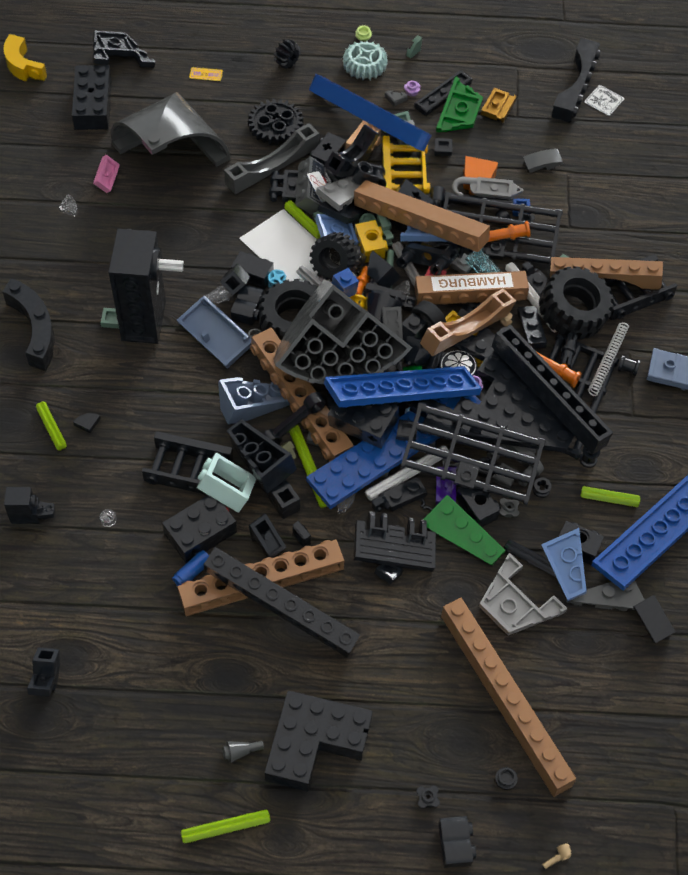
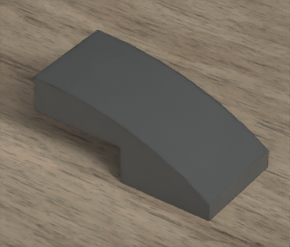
[523,149,564,173]

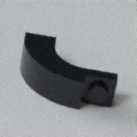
[324,125,380,177]

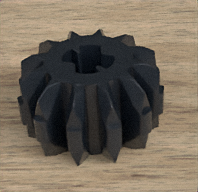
[274,39,301,69]

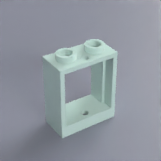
[197,453,256,513]

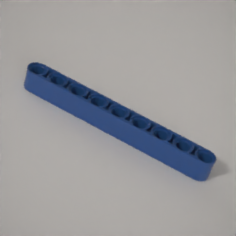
[309,74,432,152]

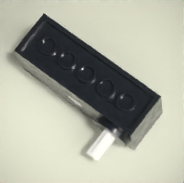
[109,229,184,344]

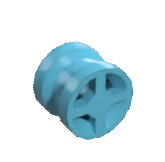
[268,269,286,288]

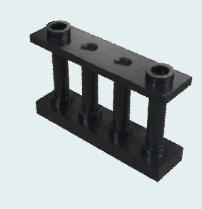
[600,254,678,321]
[142,431,233,496]

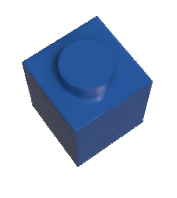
[332,268,359,297]

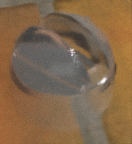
[100,509,117,527]

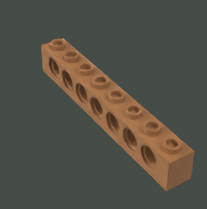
[250,327,354,461]
[178,540,344,616]

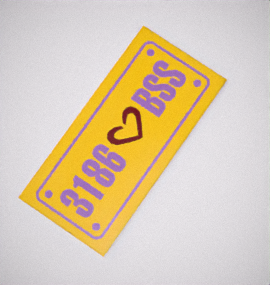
[189,67,223,81]

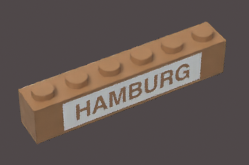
[414,271,529,305]

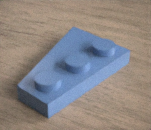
[541,528,587,601]

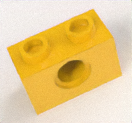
[355,220,388,263]

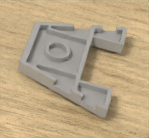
[479,553,567,636]

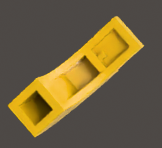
[4,34,47,81]

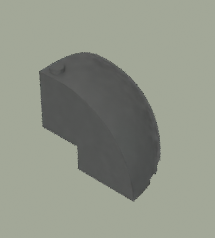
[274,279,412,384]

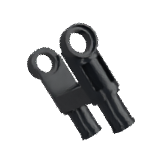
[396,241,465,275]

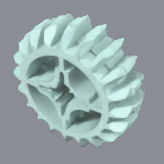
[343,40,388,80]

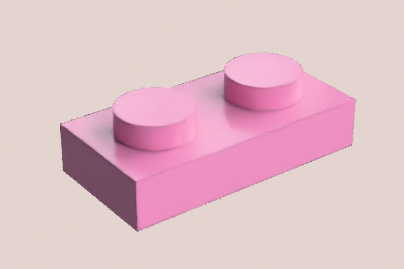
[93,154,120,193]

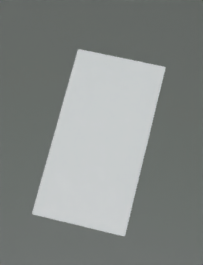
[240,209,356,283]

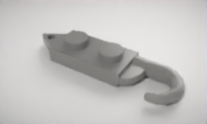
[452,177,523,200]

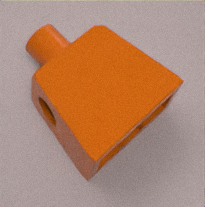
[463,156,498,195]

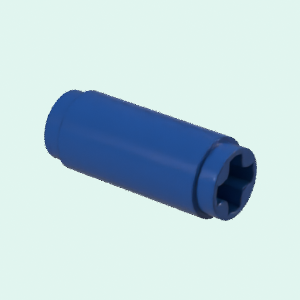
[172,550,209,586]

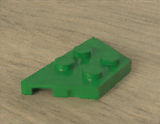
[436,77,483,132]

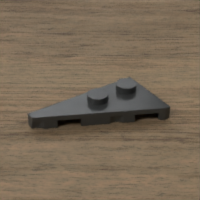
[565,581,645,611]

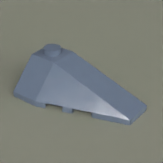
[218,377,301,424]

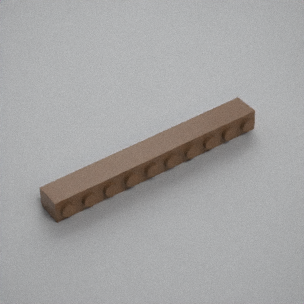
[441,598,576,797]

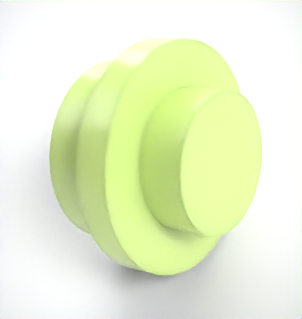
[355,25,372,41]

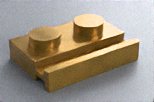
[481,88,517,123]

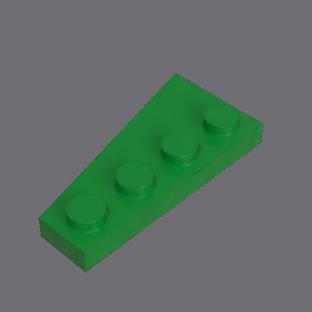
[423,495,506,566]

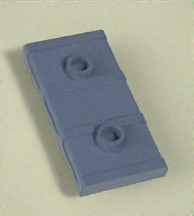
[177,296,252,368]
[647,348,688,391]

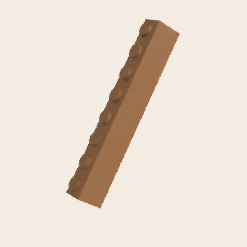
[354,180,490,252]

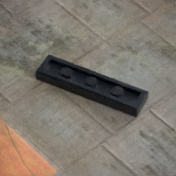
[414,70,473,116]

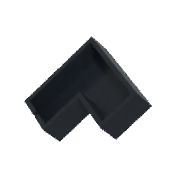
[265,690,373,792]

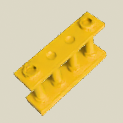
[382,136,430,195]

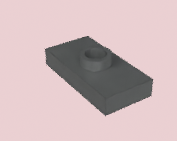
[382,307,403,340]

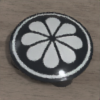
[439,350,477,375]

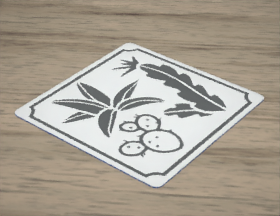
[584,85,624,115]

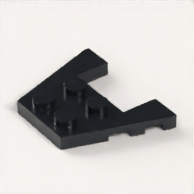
[93,30,156,68]

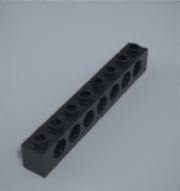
[204,547,360,657]

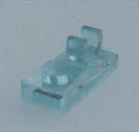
[465,249,502,273]

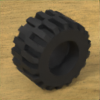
[310,232,360,282]

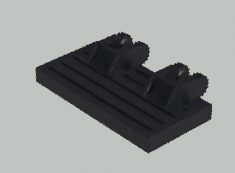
[354,511,436,572]

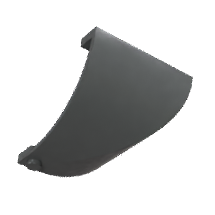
[111,92,231,167]

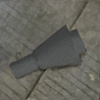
[222,741,264,763]

